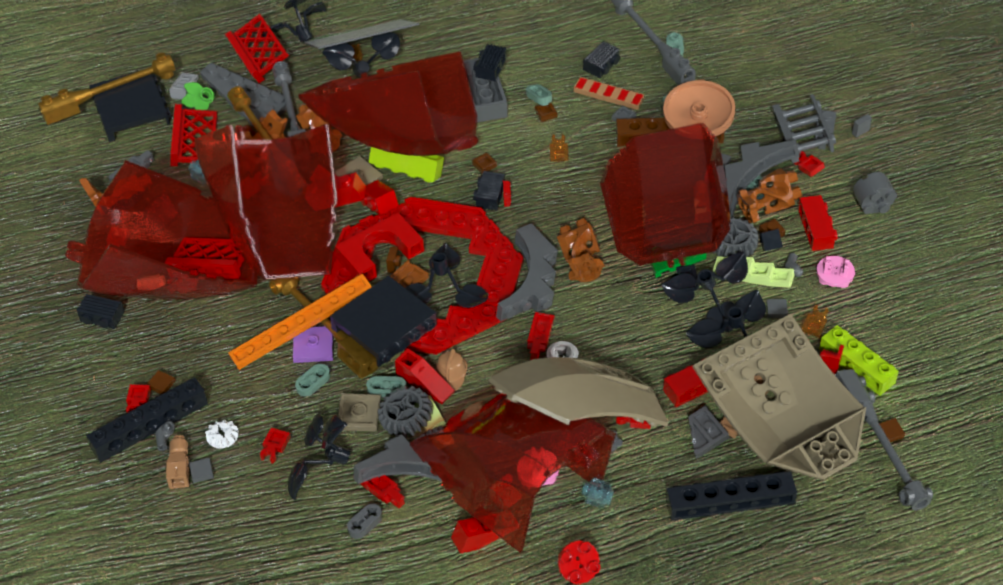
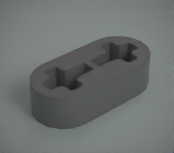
[347,504,382,539]

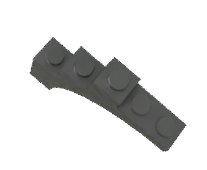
[708,139,799,223]
[496,223,558,322]
[354,435,493,504]

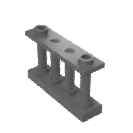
[772,94,836,163]

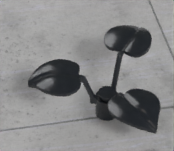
[261,0,326,43]
[322,32,400,108]
[405,243,488,308]
[662,252,748,332]
[686,290,766,348]
[288,414,350,500]

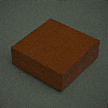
[535,102,557,122]
[472,152,497,174]
[147,370,176,395]
[879,418,905,442]

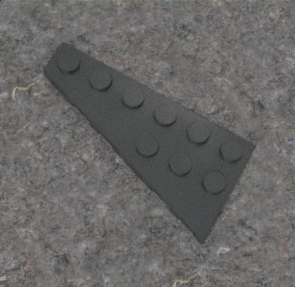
[200,62,287,132]

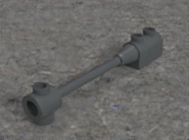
[611,0,696,85]
[272,61,313,170]
[835,369,933,511]

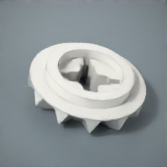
[547,341,578,358]
[206,419,239,448]

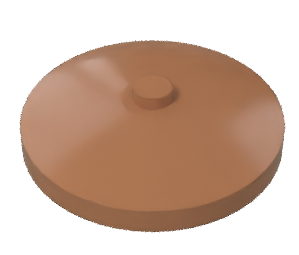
[663,80,735,140]

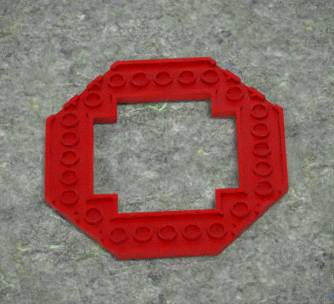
[321,197,524,355]

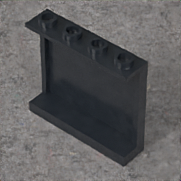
[89,72,171,142]
[330,276,437,367]

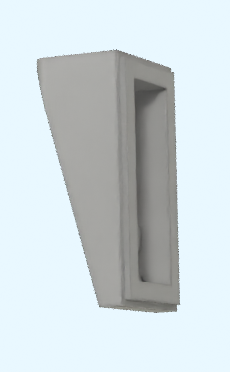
[169,73,199,100]

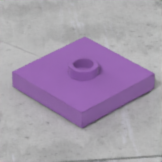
[293,326,333,363]

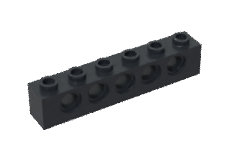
[86,377,208,463]
[666,471,797,521]

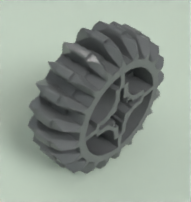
[707,216,759,257]
[378,386,433,438]

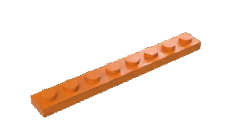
[228,274,372,370]

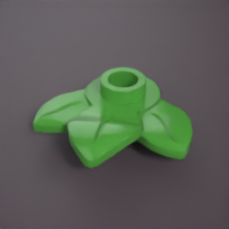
[181,82,215,110]

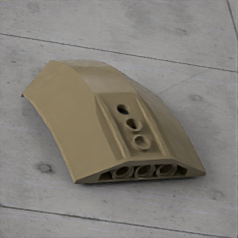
[692,314,866,480]
[489,357,668,427]

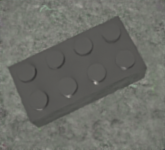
[458,58,508,123]

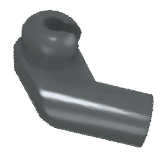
[785,253,803,278]
[155,421,175,451]

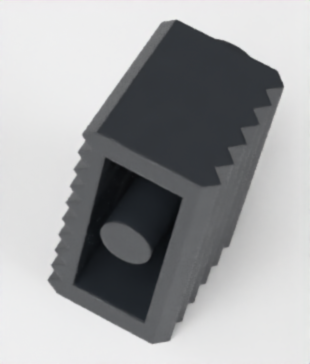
[583,41,620,79]
[473,44,506,82]
[473,171,505,211]
[77,294,125,329]

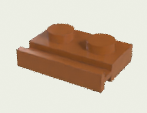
[390,260,429,288]

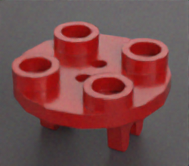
[558,540,600,584]

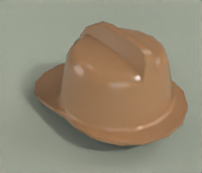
[435,349,468,391]

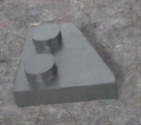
[688,406,729,459]

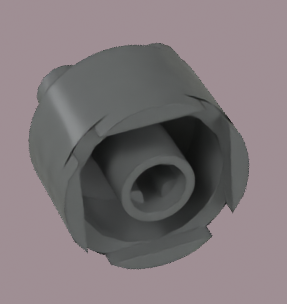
[853,172,897,214]

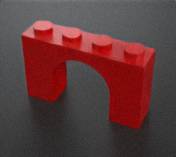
[335,212,424,282]

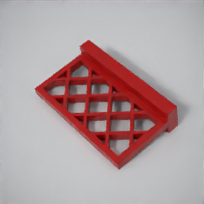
[225,14,289,84]
[170,104,217,167]
[165,237,253,279]

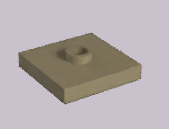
[334,156,383,185]
[338,393,381,432]

